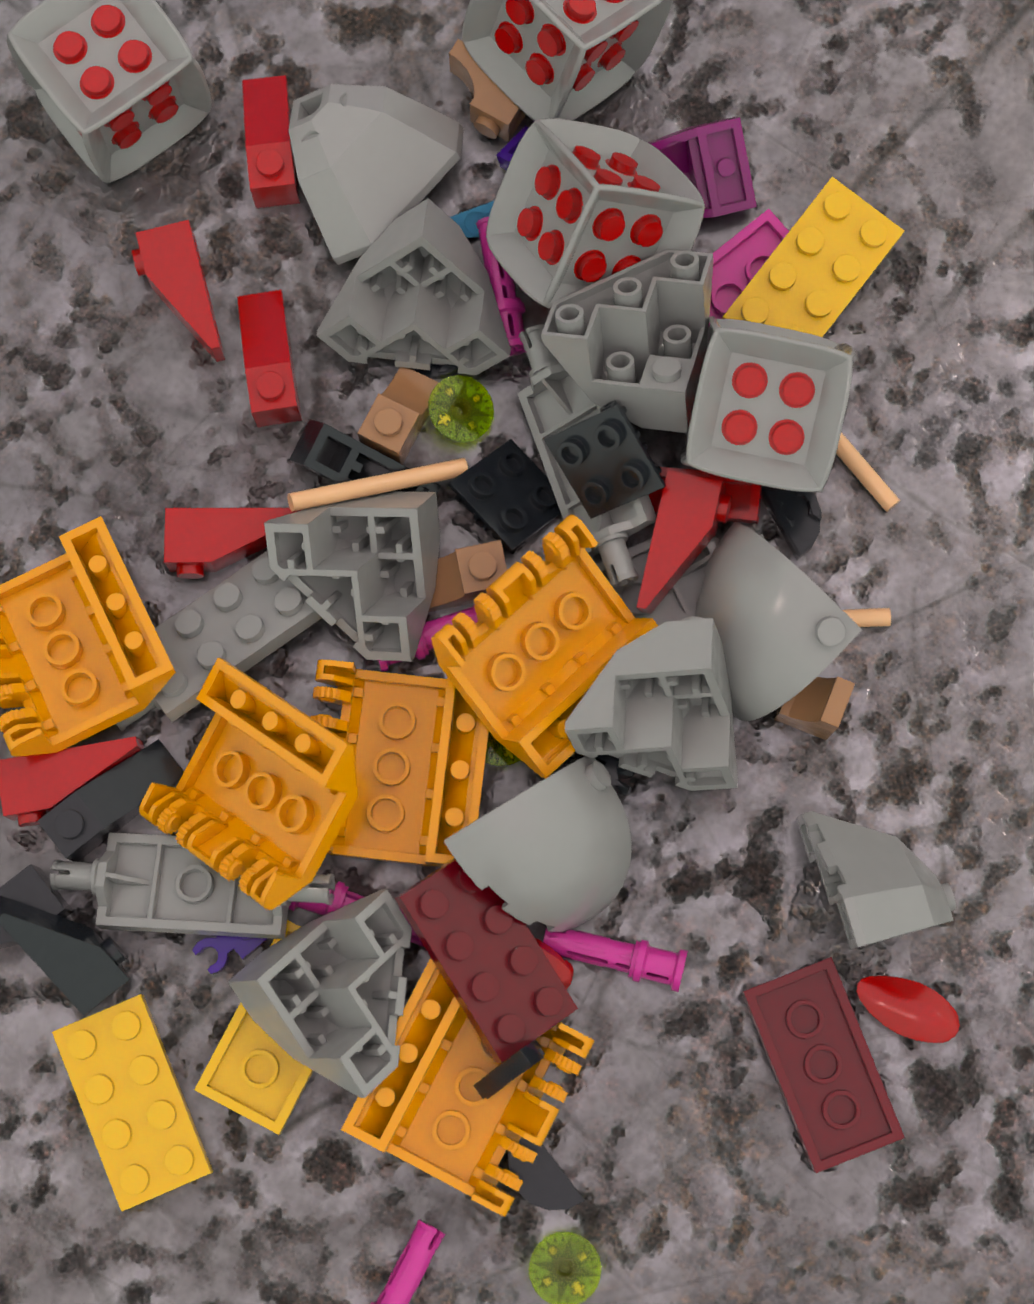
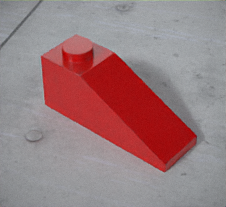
[242,75,300,208]
[132,220,225,362]
[237,289,302,428]
[636,470,732,615]
[164,508,304,579]
[0,736,144,827]

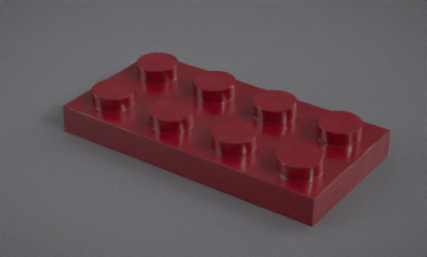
[394,858,578,1063]
[742,957,905,1173]

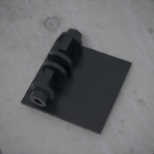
[544,400,666,519]
[448,439,561,555]

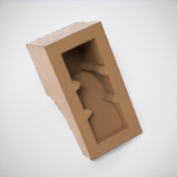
[449,39,526,142]
[357,367,442,465]
[428,540,507,612]
[774,676,855,740]

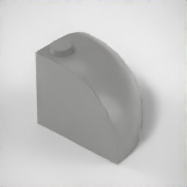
[696,522,862,721]
[443,756,632,932]

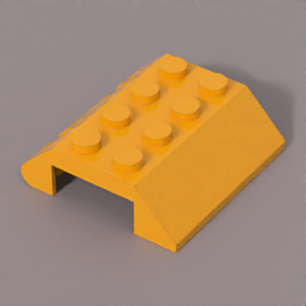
[431,514,658,779]
[0,516,176,757]
[139,657,358,910]
[310,659,489,867]
[341,958,595,1217]

